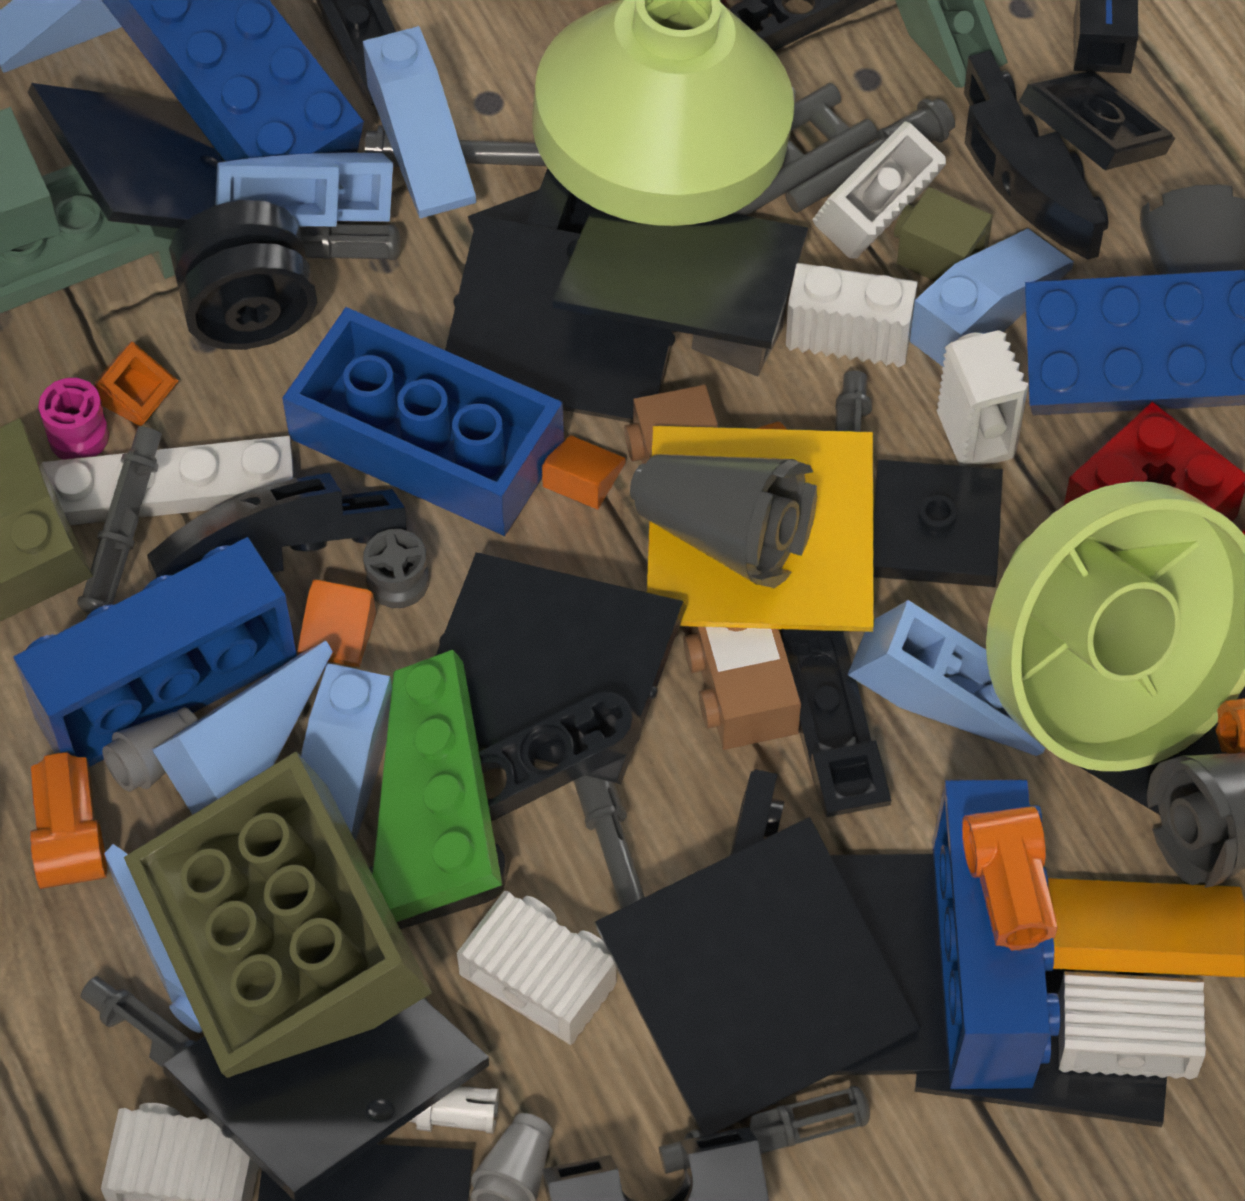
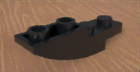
[964,50,1109,260]
[147,473,407,579]

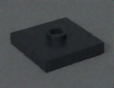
[1019,71,1175,171]
[873,459,1003,587]

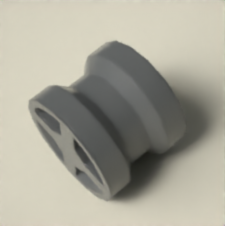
[363,529,429,608]

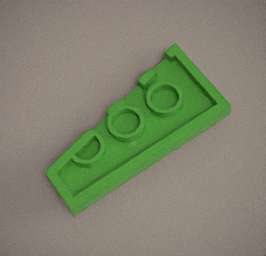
[373,650,502,922]

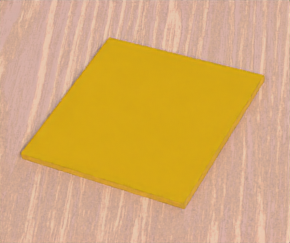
[647,426,874,632]

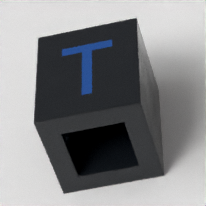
[1073,0,1138,74]

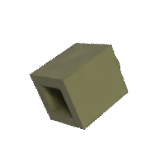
[894,187,993,281]

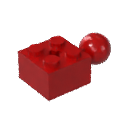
[1064,402,1245,535]

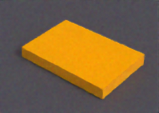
[1048,878,1245,977]

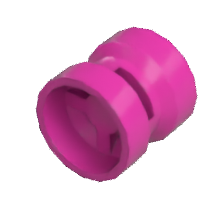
[38,378,109,460]

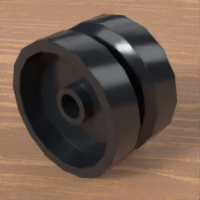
[169,200,318,350]

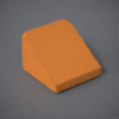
[93,341,179,426]
[542,435,626,510]
[297,580,376,668]

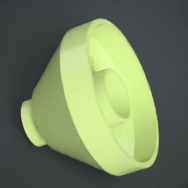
[532,0,794,226]
[986,482,1245,771]

